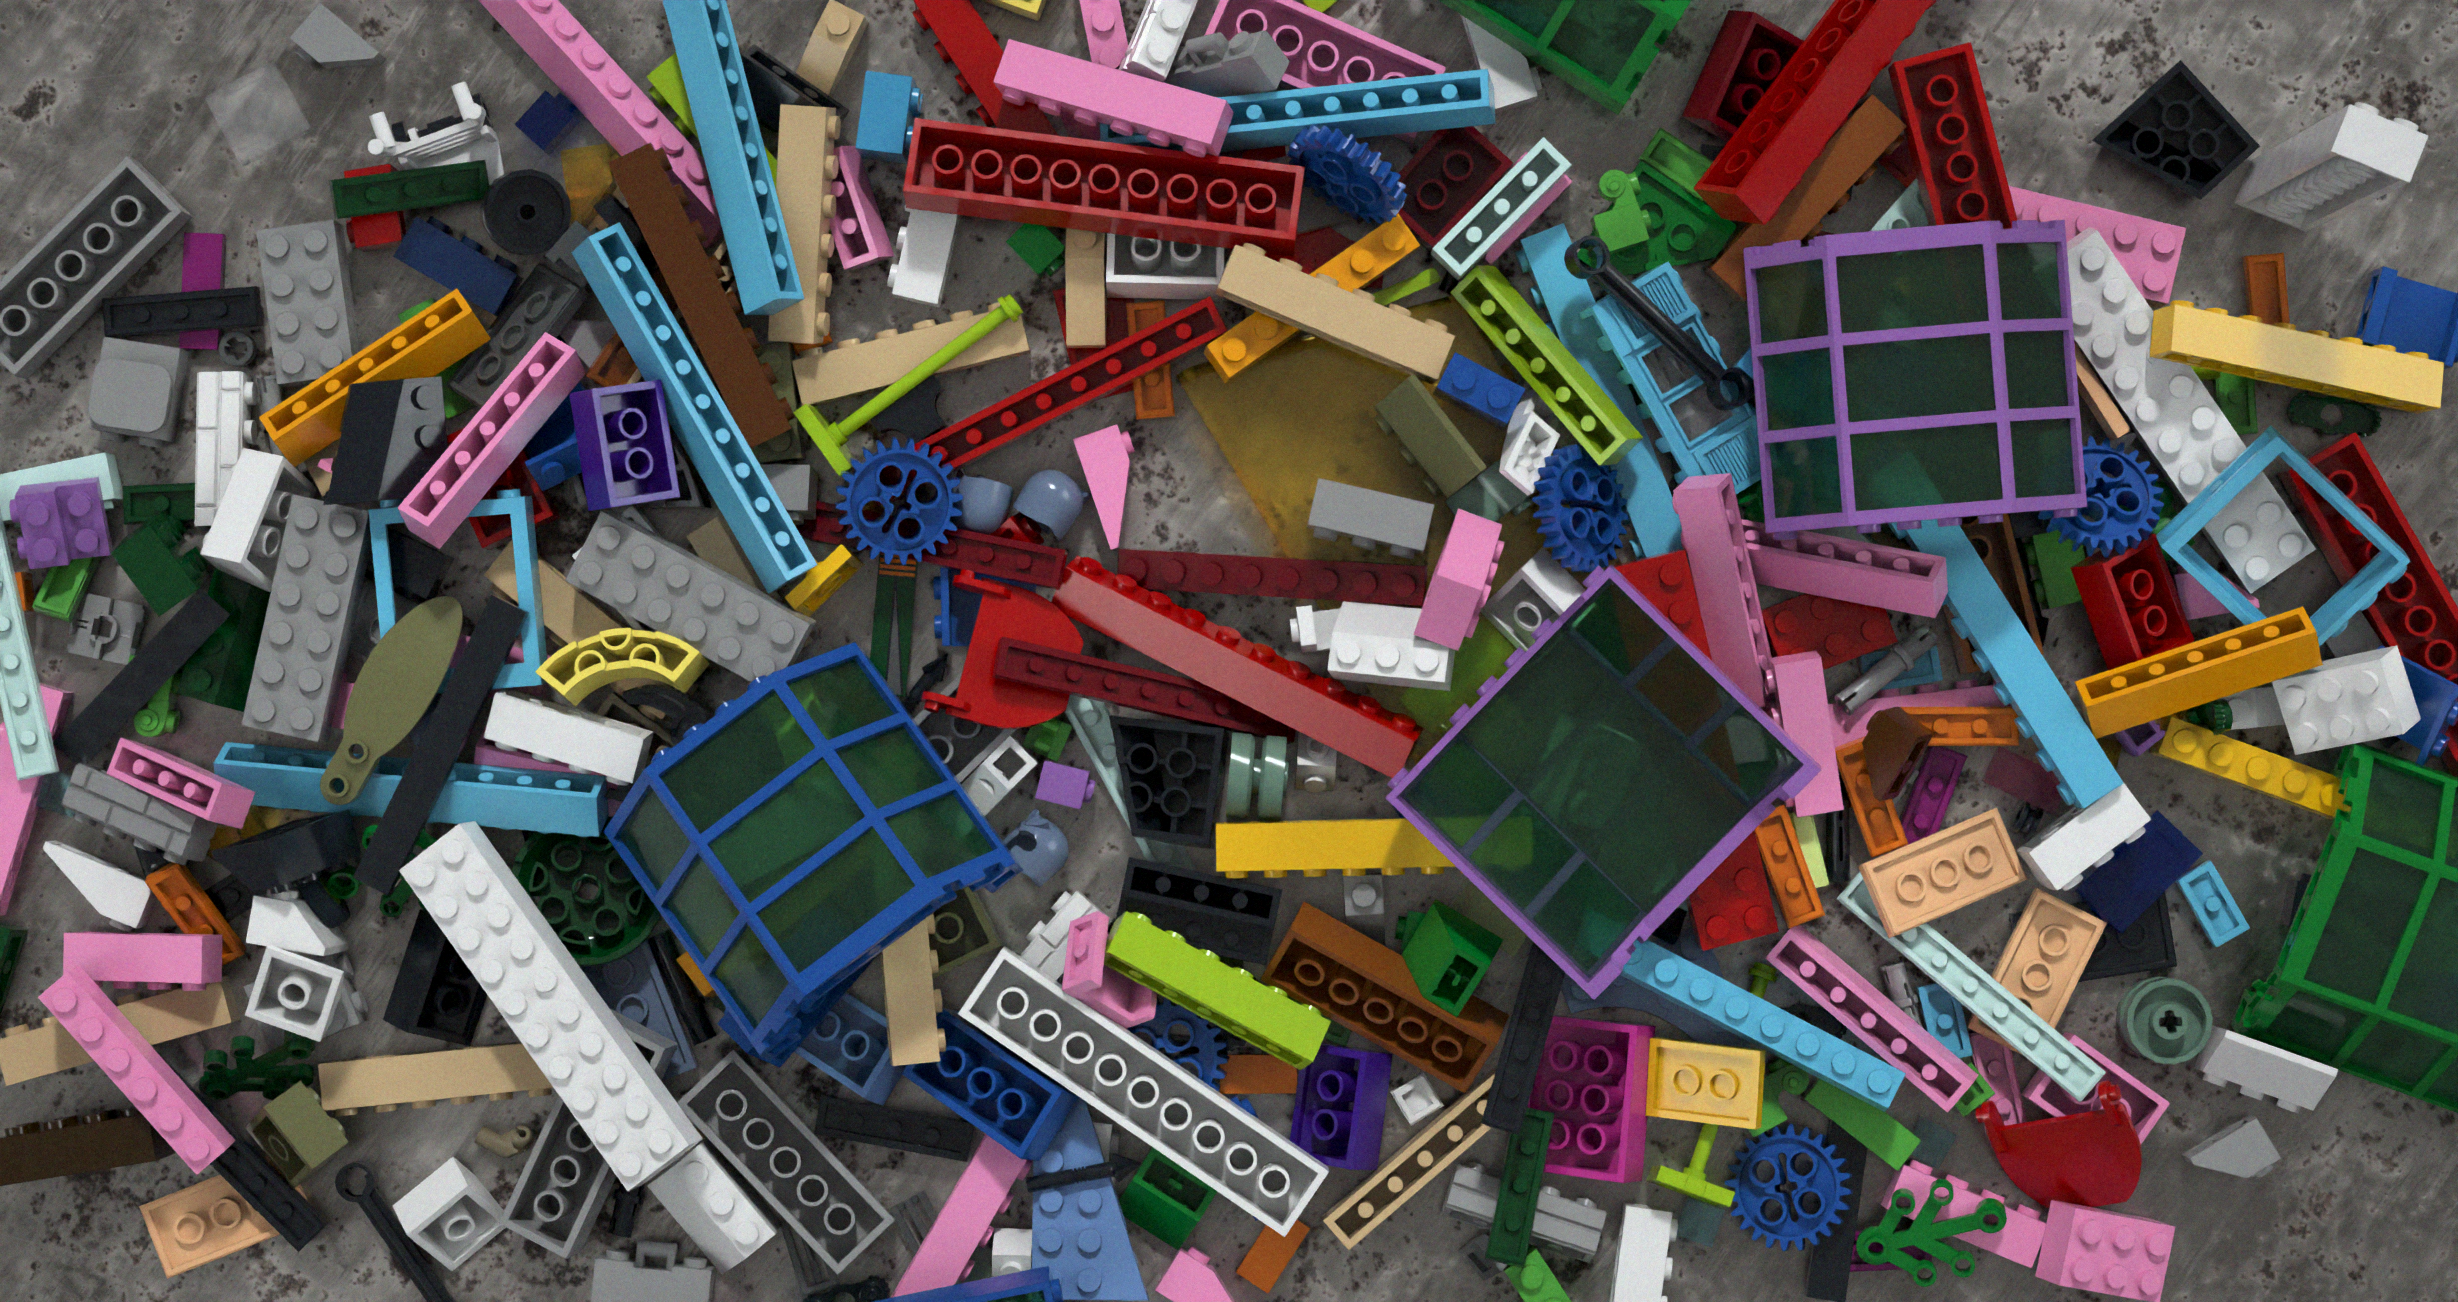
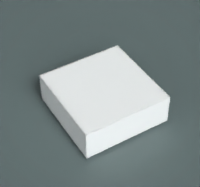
[1390,1072,1444,1126]

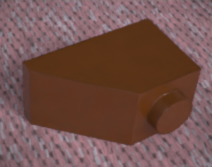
[1862,706,1934,802]

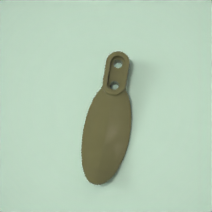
[320,596,463,805]

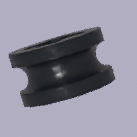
[2010,801,2044,841]

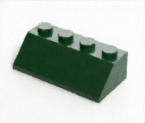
[177,567,271,712]

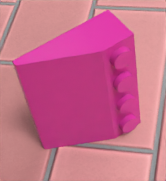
[1527,1015,1656,1183]

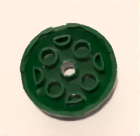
[511,816,665,967]

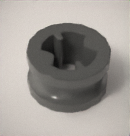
[218,331,258,368]

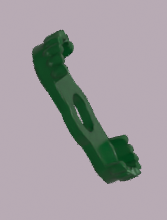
[2287,392,2382,438]
[2183,698,2233,735]

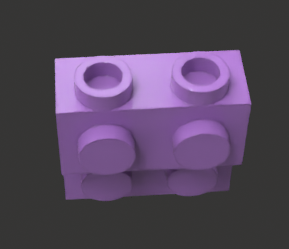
[9,477,113,569]

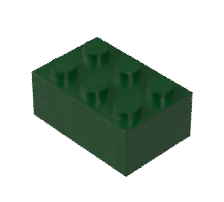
[111,510,211,617]

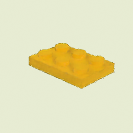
[1645,1037,1766,1130]

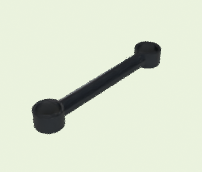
[1564,236,1752,411]
[335,1161,455,1302]

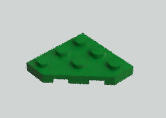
[1577,161,1737,276]

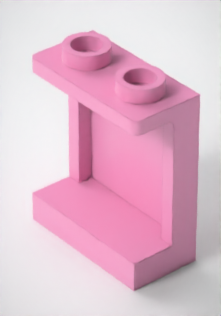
[1062,911,1157,1029]

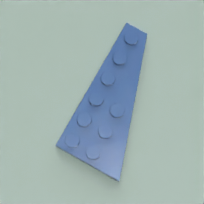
[1031,1097,1150,1301]

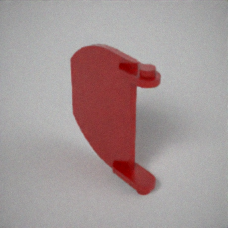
[921,569,1084,729]
[1976,1081,2142,1208]

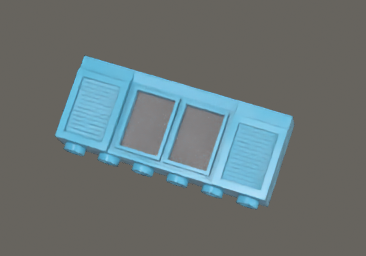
[1579,261,1784,494]

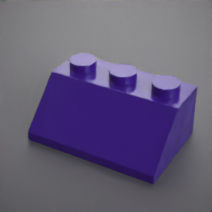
[1290,1043,1393,1170]

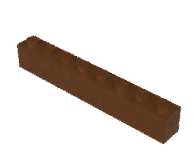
[608,142,796,449]

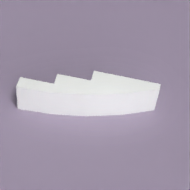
[1499,381,1560,496]

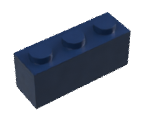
[393,216,524,317]

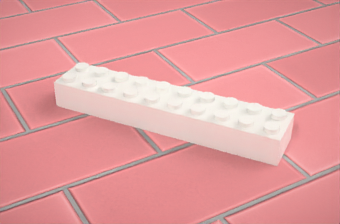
[2234,102,2428,232]
[2030,227,2316,594]
[399,821,703,1191]
[958,946,1329,1237]

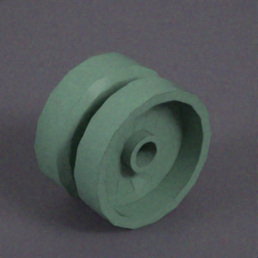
[1226,733,1289,821]
[2116,976,2213,1065]

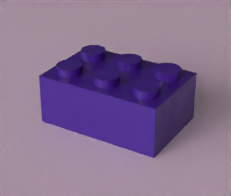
[569,380,680,511]

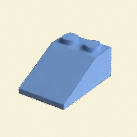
[794,991,907,1106]

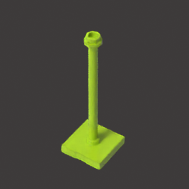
[793,294,1024,477]
[1646,962,1777,1208]

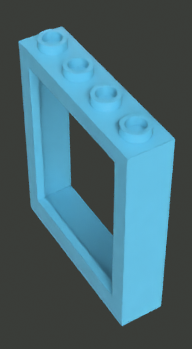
[2156,425,2411,647]
[368,489,547,694]

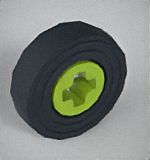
[295,870,350,928]

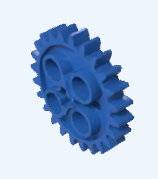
[1287,125,1407,224]
[2033,436,2164,558]
[835,437,963,565]
[1532,444,1628,573]
[1127,997,1230,1091]
[1725,1124,1853,1251]

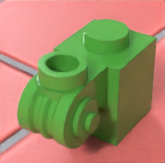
[1590,170,1653,255]
[128,655,185,737]
[1746,1058,1809,1138]

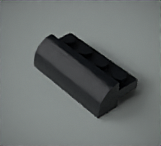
[1116,857,1282,965]

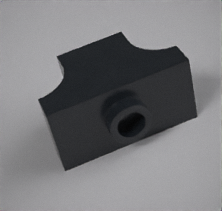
[871,375,947,444]

